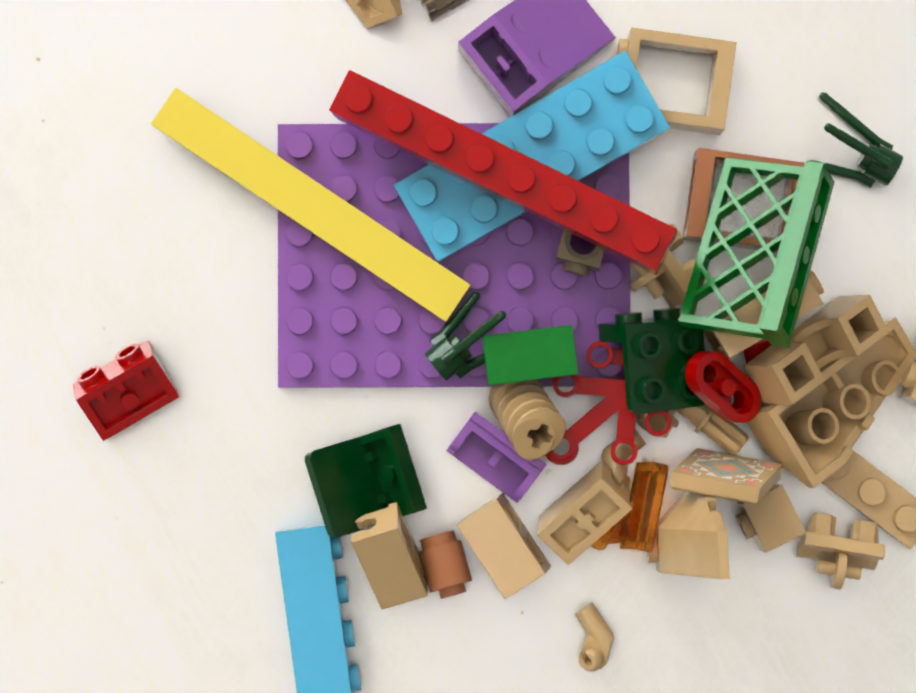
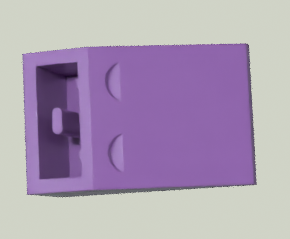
[458,0,616,117]

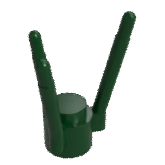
[809,92,903,188]
[425,292,506,381]

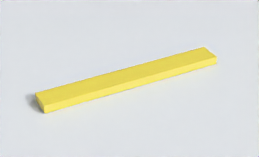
[151,88,471,322]

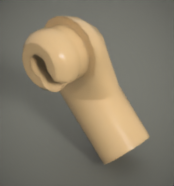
[601,429,646,487]
[574,602,614,672]

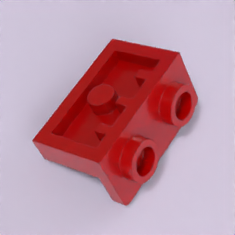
[73,341,180,441]

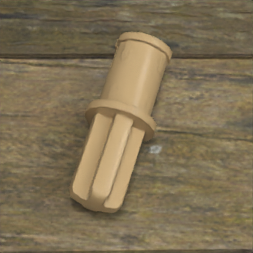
[675,404,749,455]

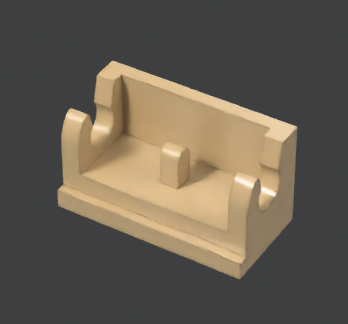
[537,460,633,565]
[456,493,551,599]
[351,502,428,610]

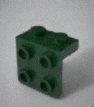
[598,308,705,414]
[305,424,427,538]

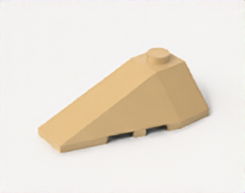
[747,317,916,488]
[647,491,730,579]

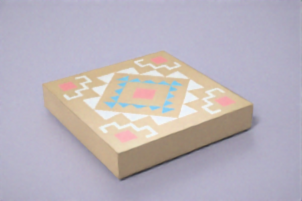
[670,448,782,505]

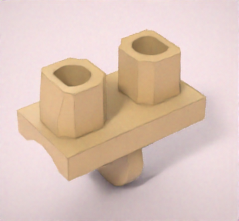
[630,224,706,308]
[796,512,886,590]

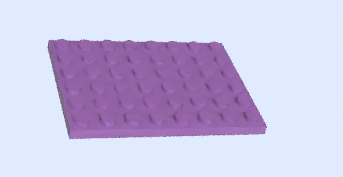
[278,123,630,388]

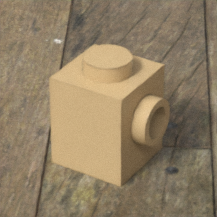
[735,484,806,553]

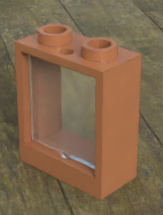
[683,148,804,253]

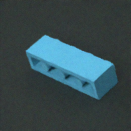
[275,524,362,693]

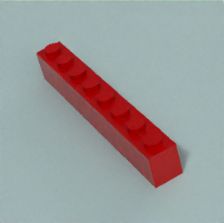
[329,70,677,275]

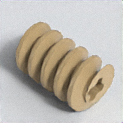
[488,380,566,461]

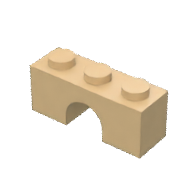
[744,295,890,405]

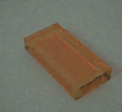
[620,462,669,553]

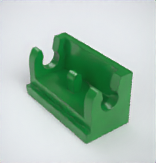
[482,325,578,386]

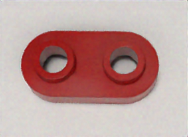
[685,351,761,423]

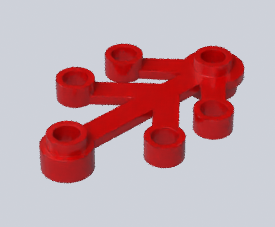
[545,341,672,466]

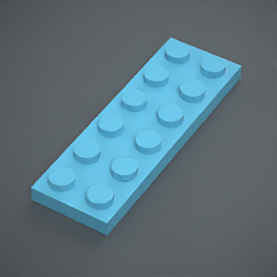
[394,50,670,263]

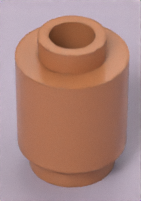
[419,530,472,599]

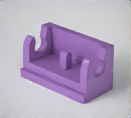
[446,412,547,503]

